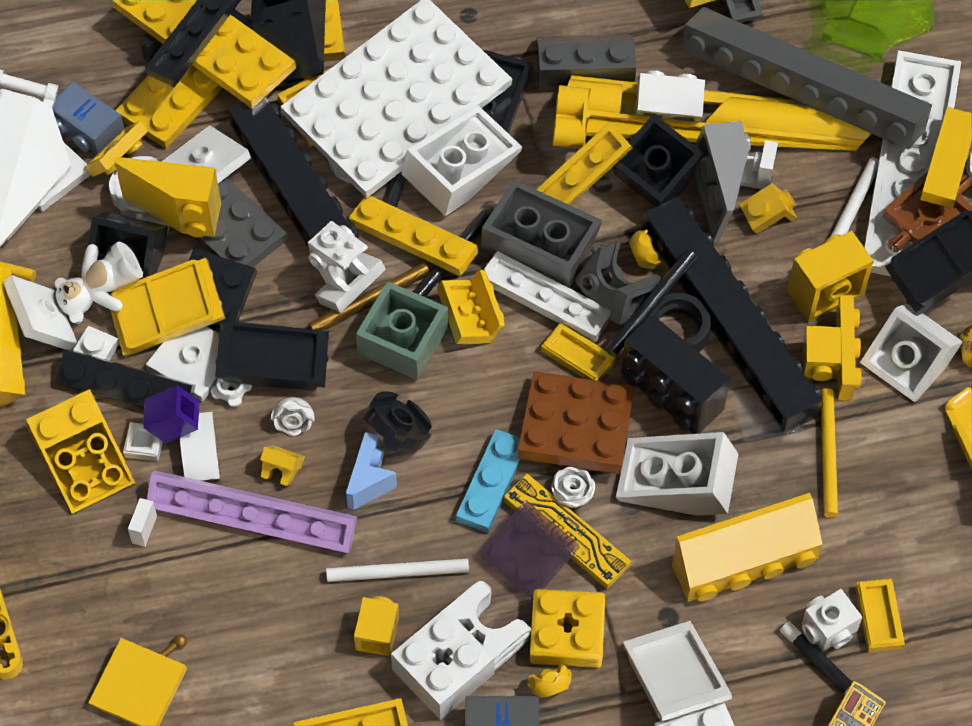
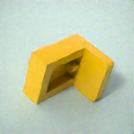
[739,183,797,234]

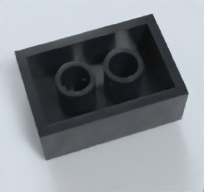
[621,314,730,434]

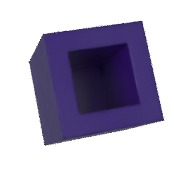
[143,385,199,443]

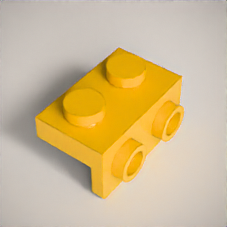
[437,270,505,344]

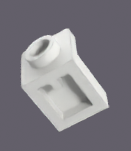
[740,140,778,189]

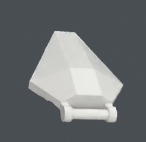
[0,69,71,247]

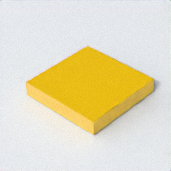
[88,638,187,726]

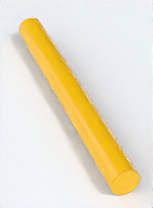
[820,388,838,518]

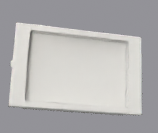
[623,621,732,721]

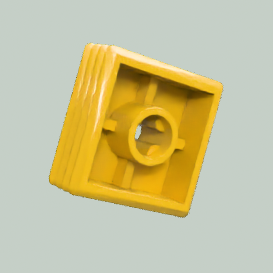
[530,589,605,668]

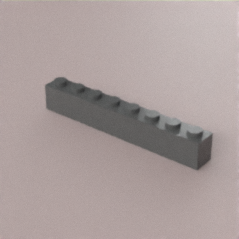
[681,7,932,149]

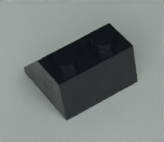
[612,114,704,207]
[88,211,168,280]

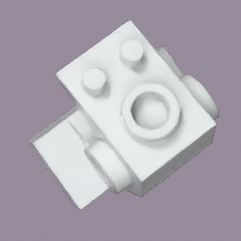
[308,221,386,313]

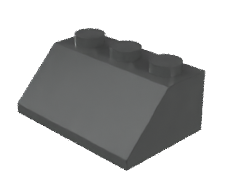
[536,34,636,92]
[481,179,602,289]

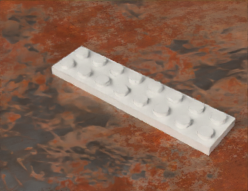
[864,50,961,276]

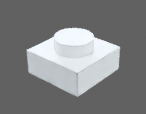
[73,326,119,361]

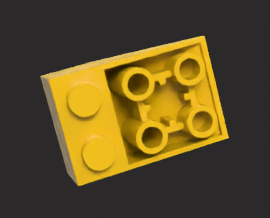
[24,389,135,514]

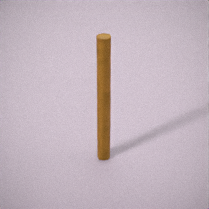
[308,262,429,330]

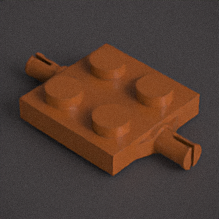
[882,171,972,253]

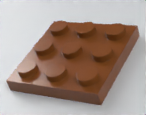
[517,371,635,474]

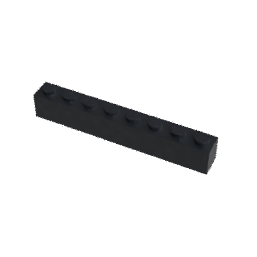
[642,196,823,435]

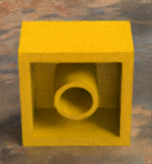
[787,230,874,323]

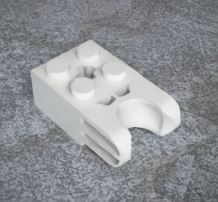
[391,581,531,720]

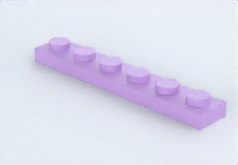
[147,471,357,553]

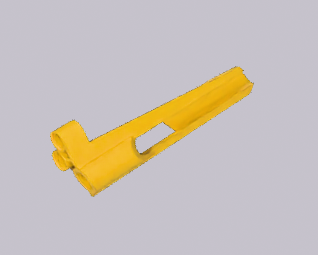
[552,75,872,151]

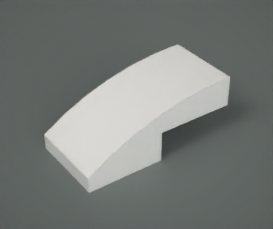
[180,412,220,481]

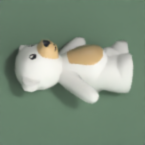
[55,241,143,324]

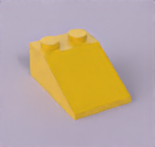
[114,157,221,237]

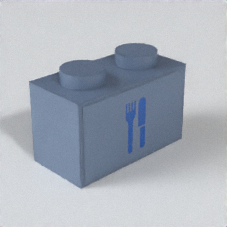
[53,81,124,156]

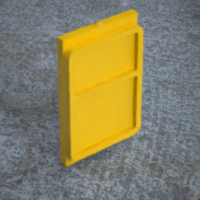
[110,258,225,357]

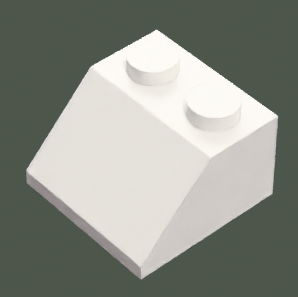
[860,304,963,402]

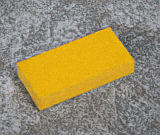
[541,322,616,381]
[855,579,905,653]

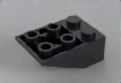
[251,0,326,86]

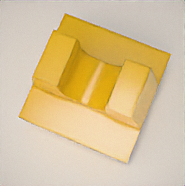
[260,445,305,486]

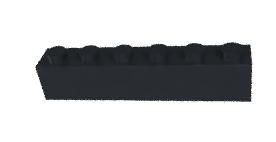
[228,97,359,249]

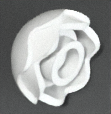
[271,397,315,436]
[551,467,595,508]

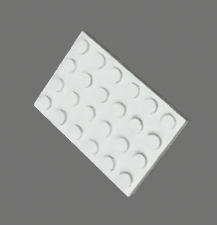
[281,0,512,199]

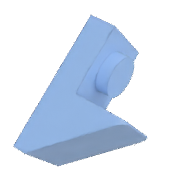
[346,432,397,510]

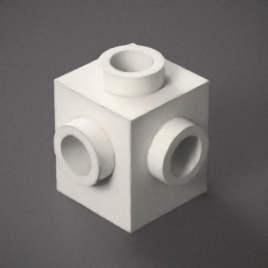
[802,589,862,652]

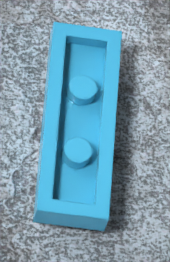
[456,429,522,533]

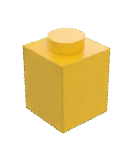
[803,326,841,381]
[354,596,399,657]

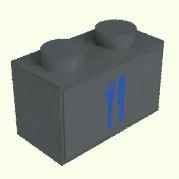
[465,696,539,726]

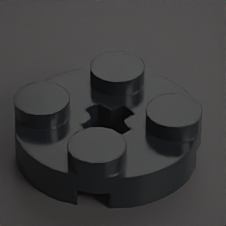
[363,391,432,452]

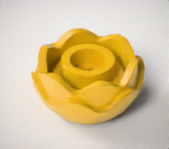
[629,229,661,269]
[527,664,572,698]

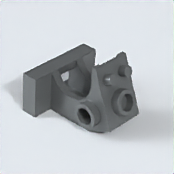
[574,241,663,325]

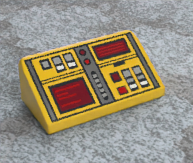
[828,681,886,726]

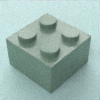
[356,281,448,380]

